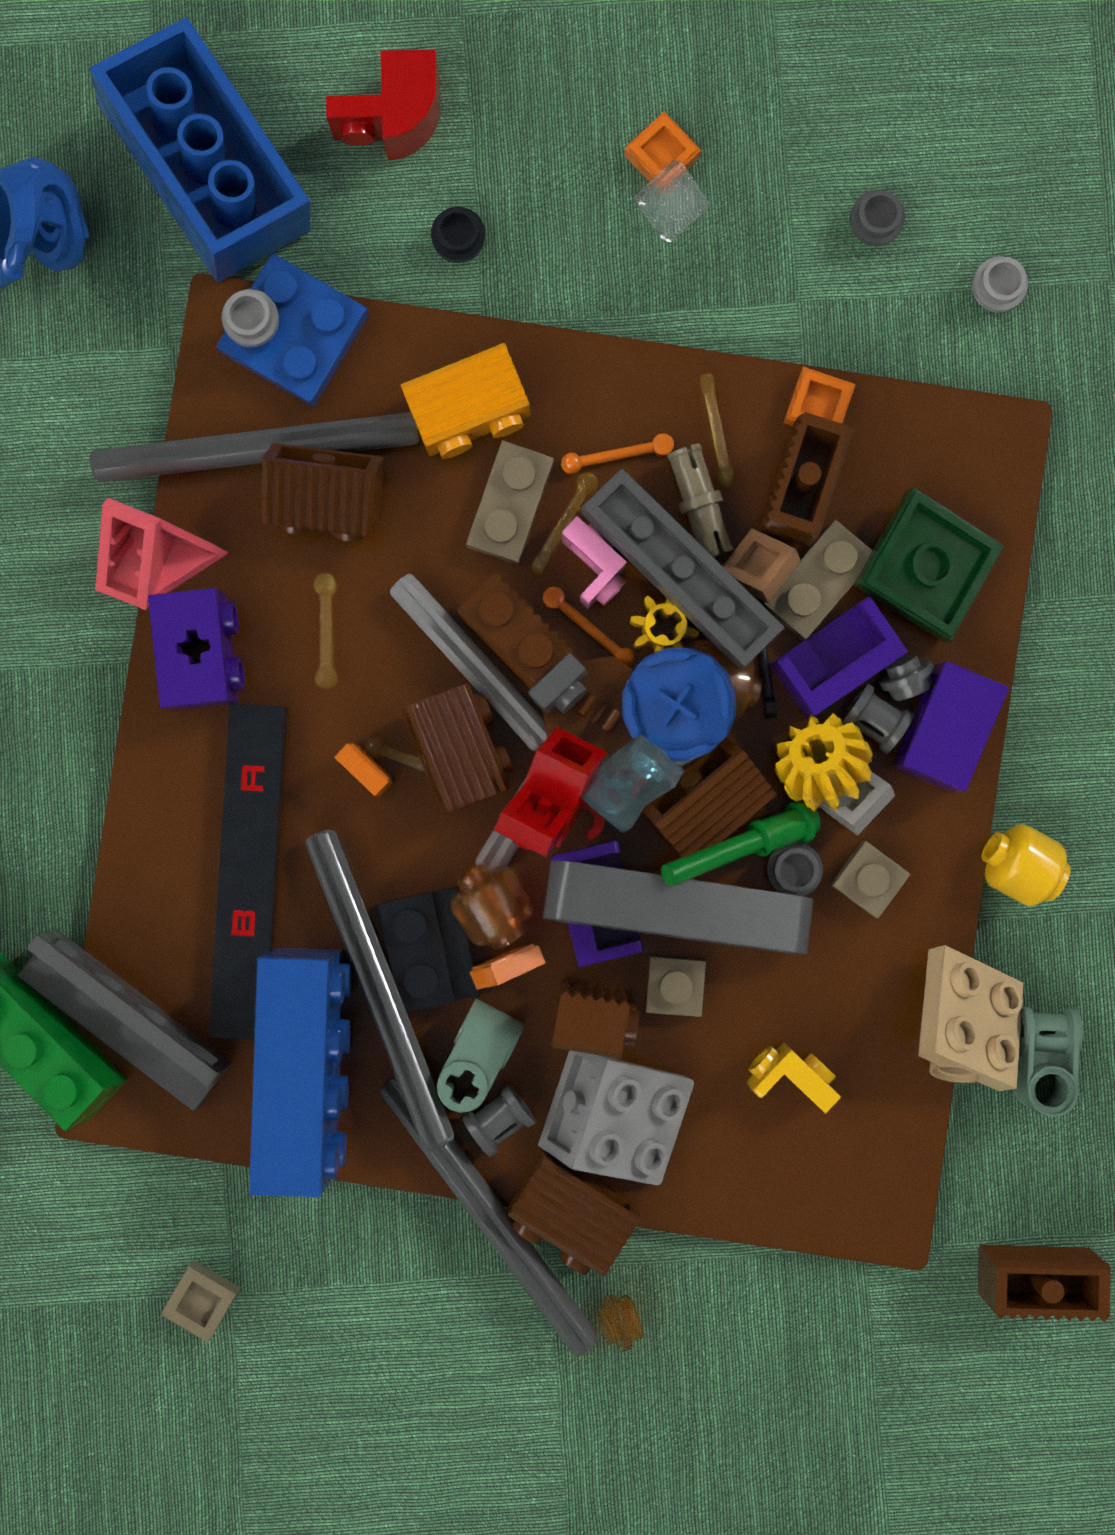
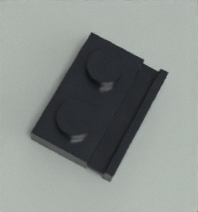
[377,886,481,1012]

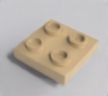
[918,945,1023,1091]

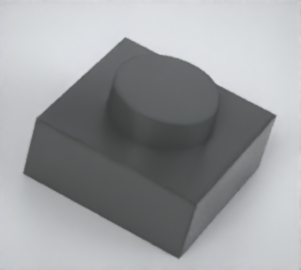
[528,653,589,717]

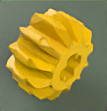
[775,713,873,812]

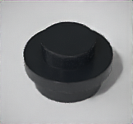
[431,207,486,263]

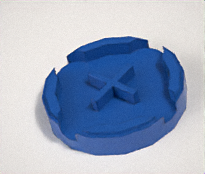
[622,648,736,761]

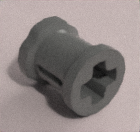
[841,683,914,755]
[462,1083,537,1157]

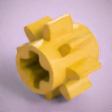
[630,596,699,654]

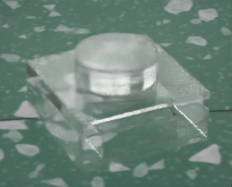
[633,161,711,243]

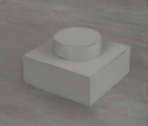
[819,771,895,836]

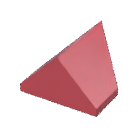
[95,498,230,610]

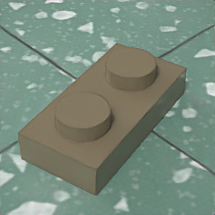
[466,440,554,565]
[763,520,872,641]

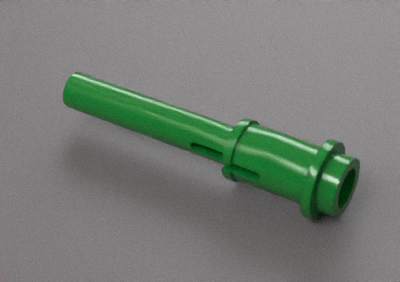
[661,801,821,886]

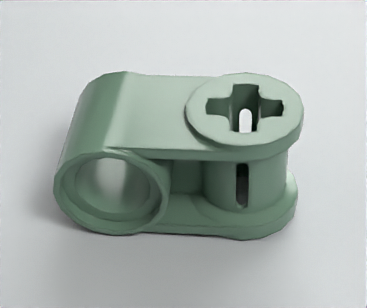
[437,998,525,1113]
[1013,1006,1083,1117]

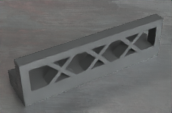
[580,469,785,671]
[17,930,232,1111]

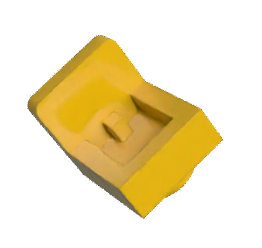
[746,1042,841,1114]

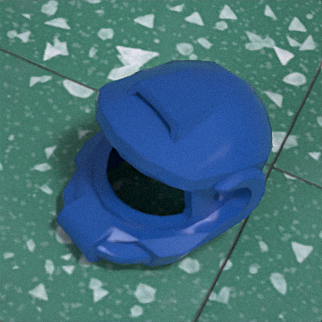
[0,157,89,289]

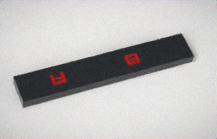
[208,703,288,1040]

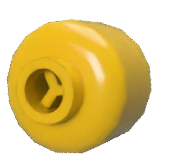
[982,824,1071,906]

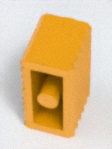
[400,343,531,459]

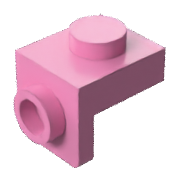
[562,516,627,609]

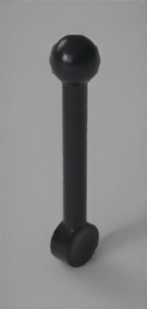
[757,605,777,719]

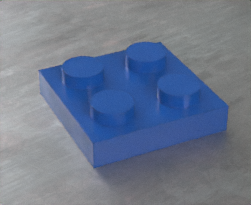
[216,253,370,408]

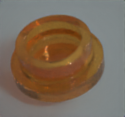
[597,1294,643,1352]

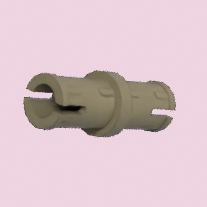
[667,443,734,557]

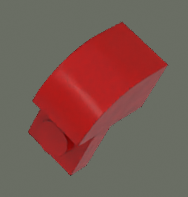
[326,49,440,160]
[494,727,607,857]

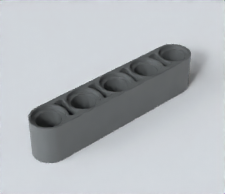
[543,861,814,955]

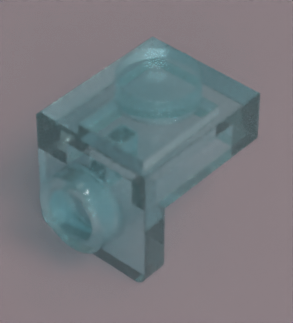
[583,734,684,832]

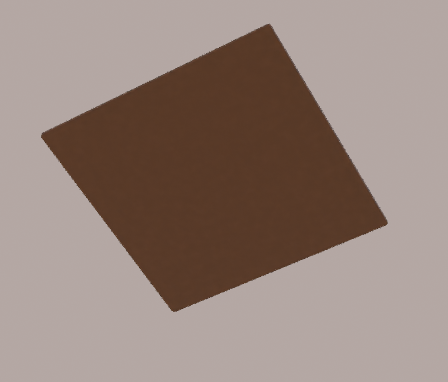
[55,273,1052,1270]

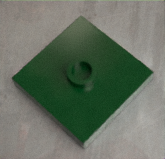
[854,487,1004,642]

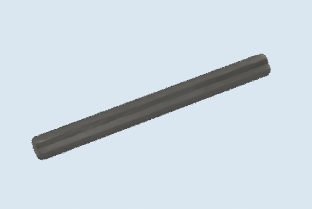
[90,412,420,482]
[305,830,454,1150]
[380,1076,598,1357]

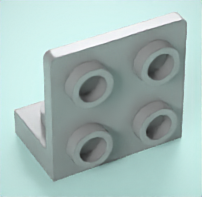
[538,1050,694,1185]

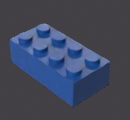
[89,17,310,283]
[249,948,353,1197]

